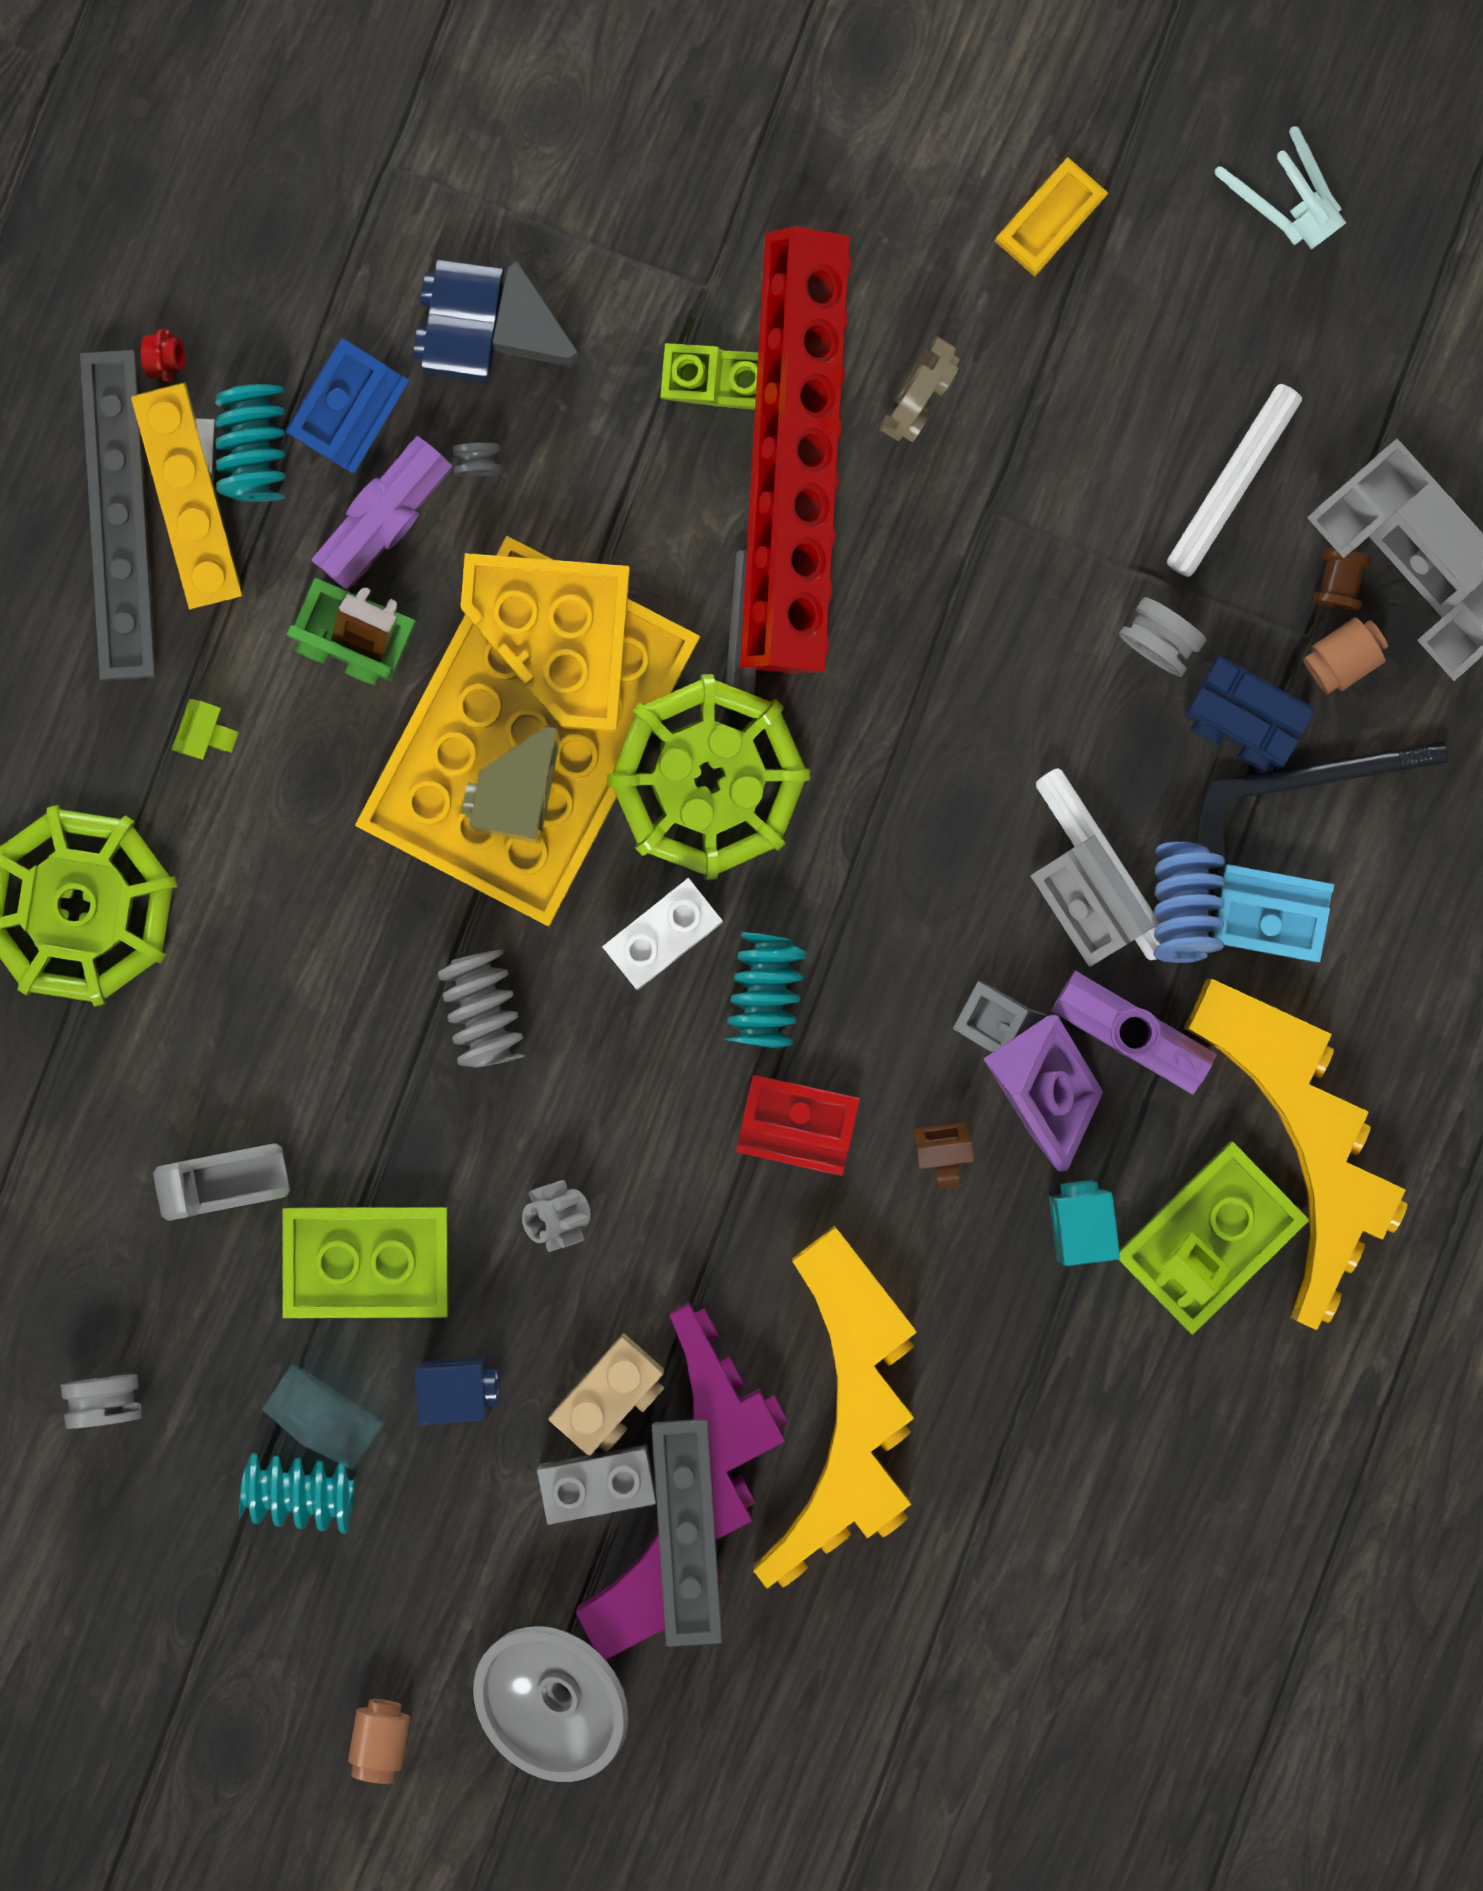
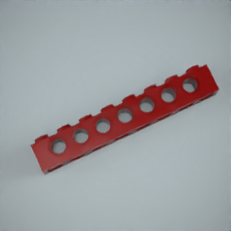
[740,226,851,674]

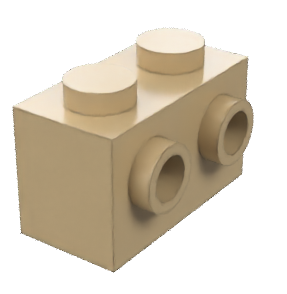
[548,1333,664,1456]

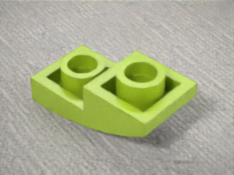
[660,343,758,410]

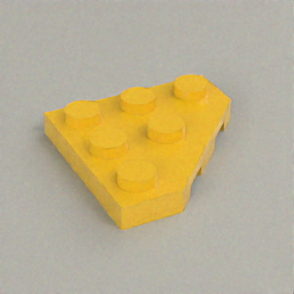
[461,553,630,732]

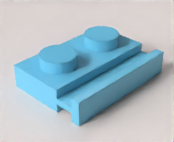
[1211,864,1334,963]

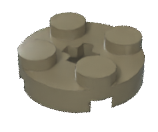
[879,336,960,442]

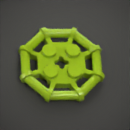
[607,674,810,880]
[0,805,177,1007]

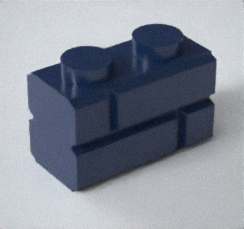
[1184,656,1315,772]

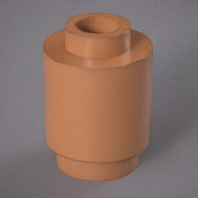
[1303,617,1388,695]
[348,1699,411,1784]

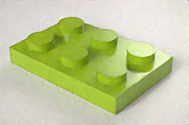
[1118,1141,1309,1335]
[283,1207,449,1318]

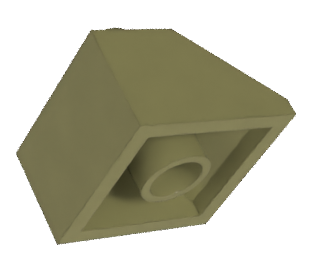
[462,727,561,844]

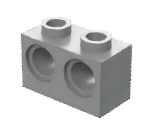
[537,1443,657,1525]

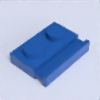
[285,338,409,474]

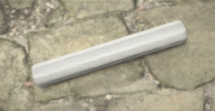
[1167,384,1302,577]
[1036,769,1160,960]

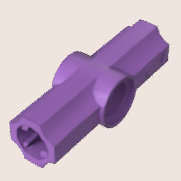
[311,436,453,591]
[1051,970,1217,1095]

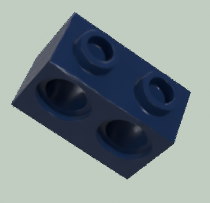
[415,1356,501,1425]

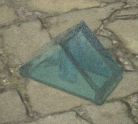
[262,1363,384,1470]

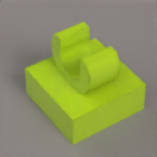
[172,699,239,760]
[1156,1231,1231,1307]

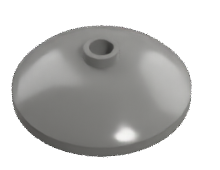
[473,1626,628,1782]

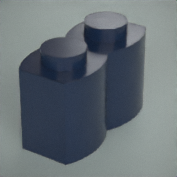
[414,260,504,383]

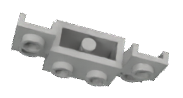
[1307,439,1483,681]

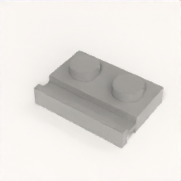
[1030,835,1154,967]

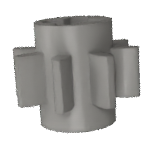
[522,1180,590,1252]

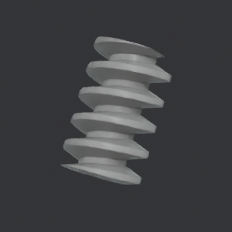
[438,949,527,1068]

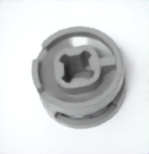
[1119,597,1207,677]
[60,1374,143,1429]

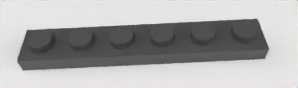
[80,350,157,681]

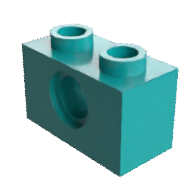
[1049,1180,1120,1266]

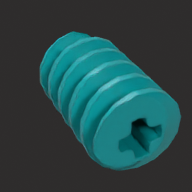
[215,384,286,502]
[724,932,807,1048]
[239,1453,356,1534]

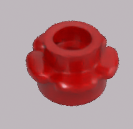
[141,329,186,383]

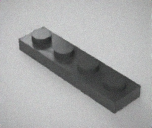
[652,1419,722,1647]

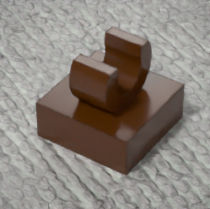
[331,587,397,662]
[913,1122,974,1188]

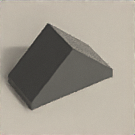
[493,262,580,367]

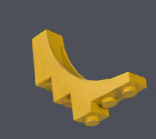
[1184,979,1407,1330]
[753,1226,917,1588]

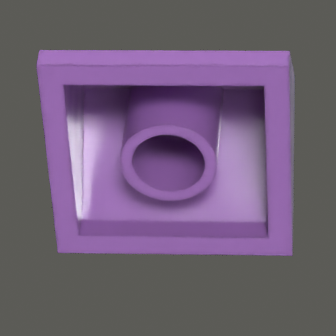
[983,1015,1103,1171]

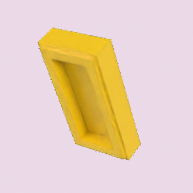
[995,157,1108,277]

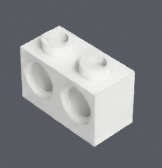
[602,878,723,990]

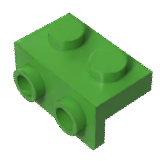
[286,578,417,686]

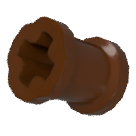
[1312,547,1372,612]

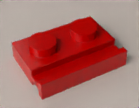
[736,1075,860,1176]

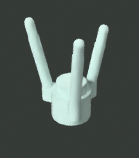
[1215,126,1346,249]

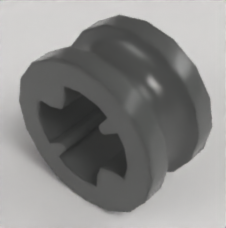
[453,443,502,477]

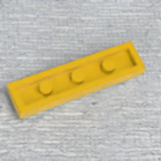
[131,382,243,609]

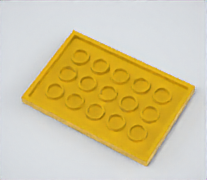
[355,536,700,927]

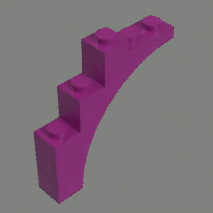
[576,1302,789,1660]

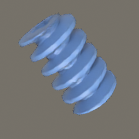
[1153,842,1225,963]

